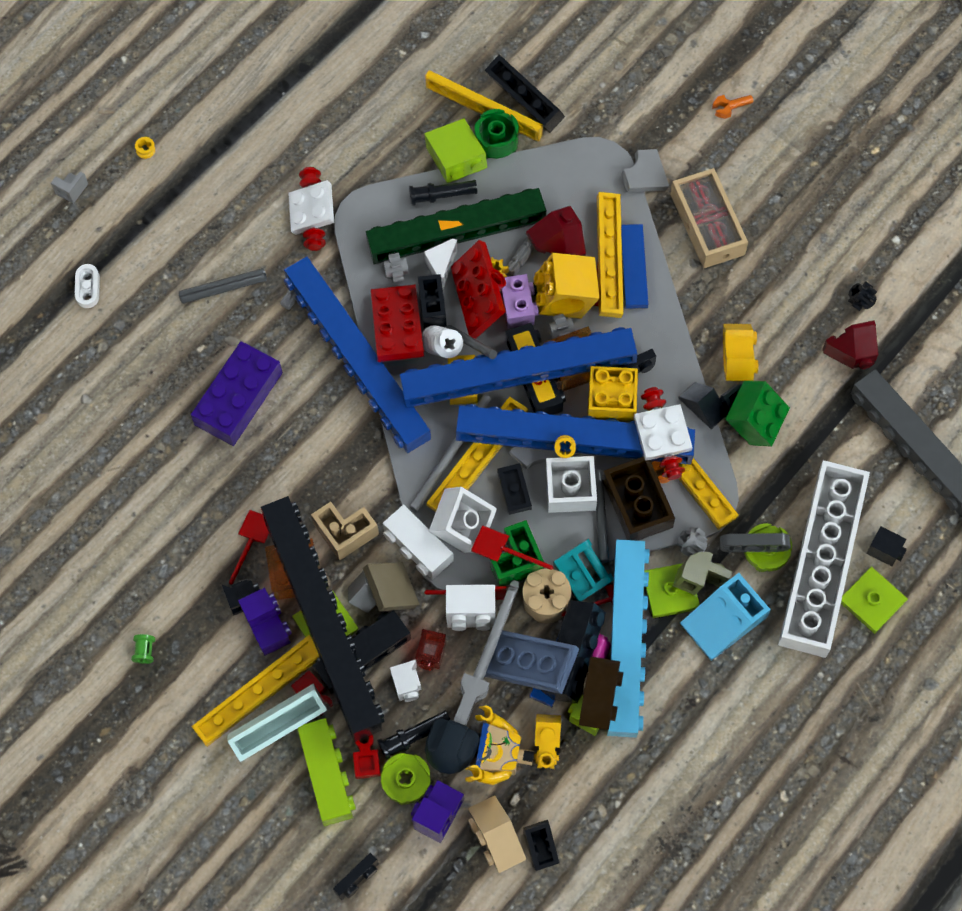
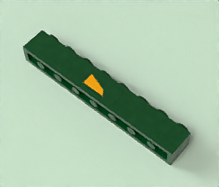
[366,188,547,264]

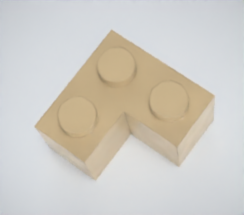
[311,502,379,560]
[468,795,526,873]

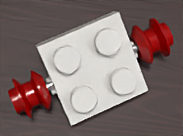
[289,167,334,251]
[634,387,693,480]

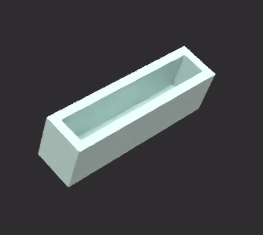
[227,684,327,762]

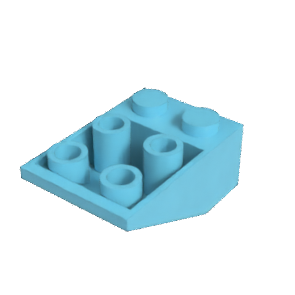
[680,573,771,661]

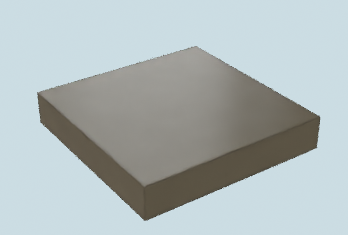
[363,562,420,611]

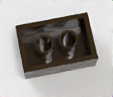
[602,457,675,541]

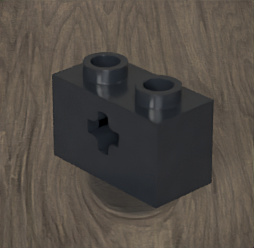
[418,274,447,329]

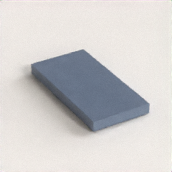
[484,630,579,694]

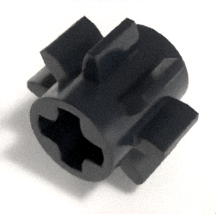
[848,281,877,311]

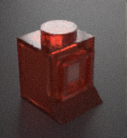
[415,629,447,670]

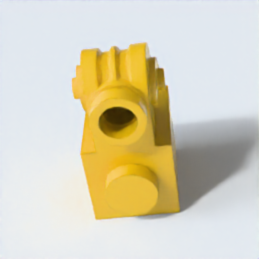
[534,714,561,769]

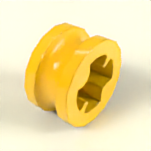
[135,137,155,159]
[554,435,576,458]

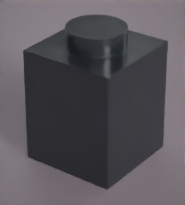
[866,526,907,566]

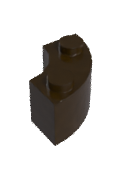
[579,656,624,730]

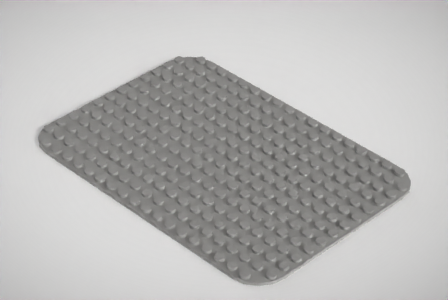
[334,137,739,590]

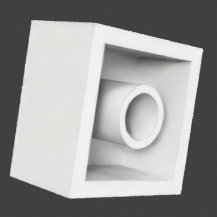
[546,456,597,513]
[428,487,497,553]
[446,585,496,631]

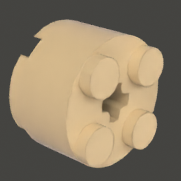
[522,569,571,624]

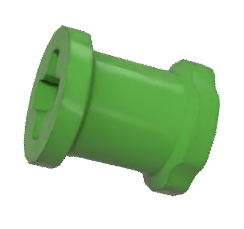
[131,634,155,664]

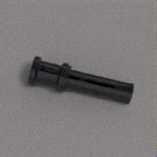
[409,180,477,206]
[377,710,450,760]

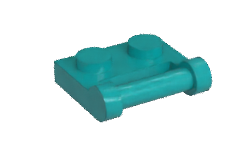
[553,538,614,601]

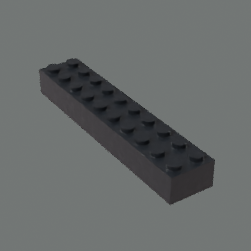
[261,496,385,742]

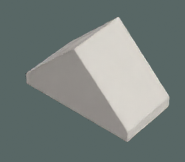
[424,239,457,289]

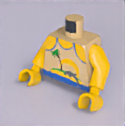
[465,705,534,785]

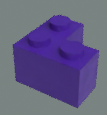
[238,588,292,656]
[411,780,465,844]

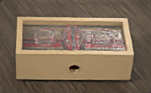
[670,168,748,269]

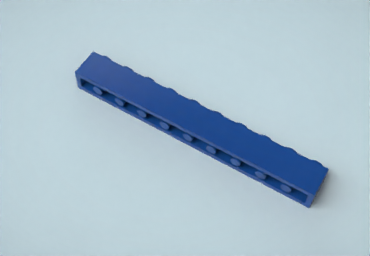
[284,256,431,454]
[400,327,637,408]
[456,404,695,465]

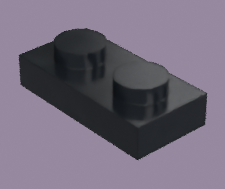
[615,349,657,373]
[497,463,532,515]
[333,853,379,900]

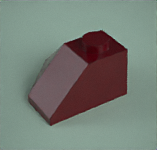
[526,206,586,256]
[822,320,878,369]

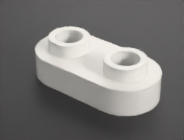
[75,264,100,308]

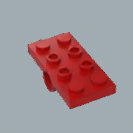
[450,240,506,339]
[371,284,424,362]

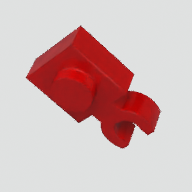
[291,670,333,716]
[353,735,381,779]

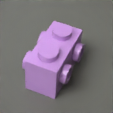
[500,274,538,329]

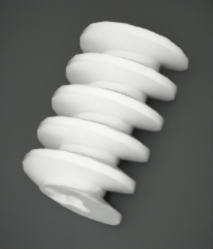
[422,325,463,358]

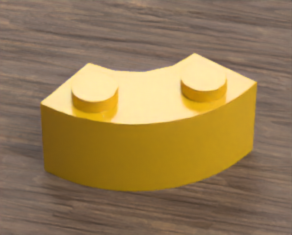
[723,324,758,381]

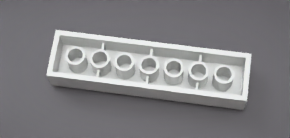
[778,460,870,658]

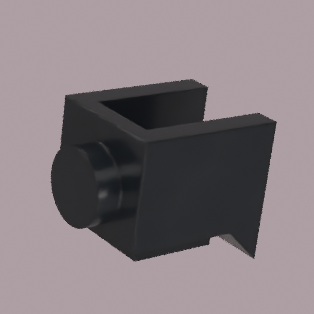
[222,579,260,616]

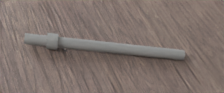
[410,394,491,512]

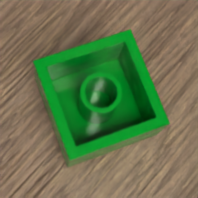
[725,381,790,447]

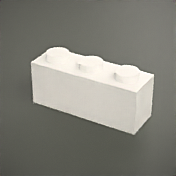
[383,504,454,580]

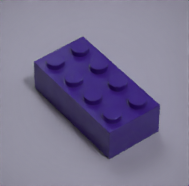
[191,341,283,446]

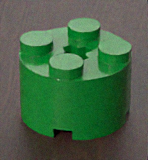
[475,109,519,159]

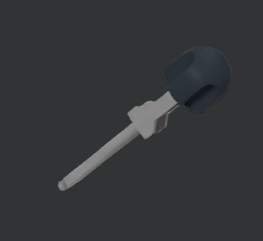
[425,580,519,774]

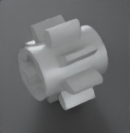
[383,253,409,282]
[548,314,575,342]
[678,527,708,557]

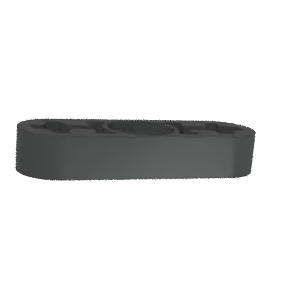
[720,533,791,552]

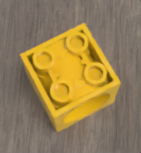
[534,253,600,319]
[588,366,638,423]

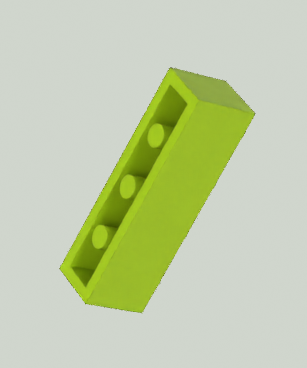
[297,718,356,827]

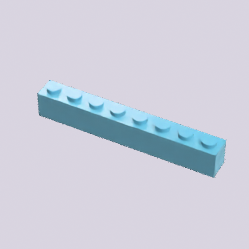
[607,539,650,738]

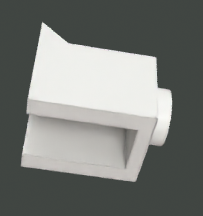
[390,660,422,702]

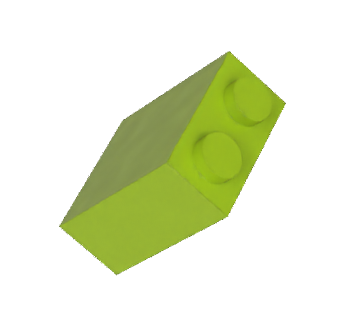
[424,118,487,183]

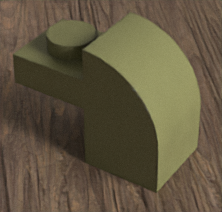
[673,552,732,595]

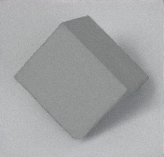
[51,172,88,204]
[348,571,376,612]

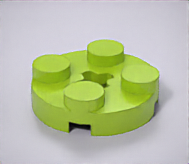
[744,523,793,572]
[381,753,431,805]

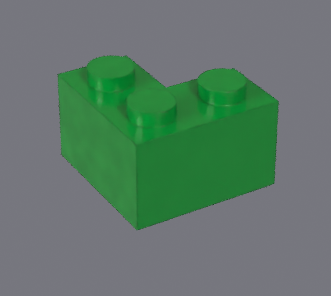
[490,520,544,586]

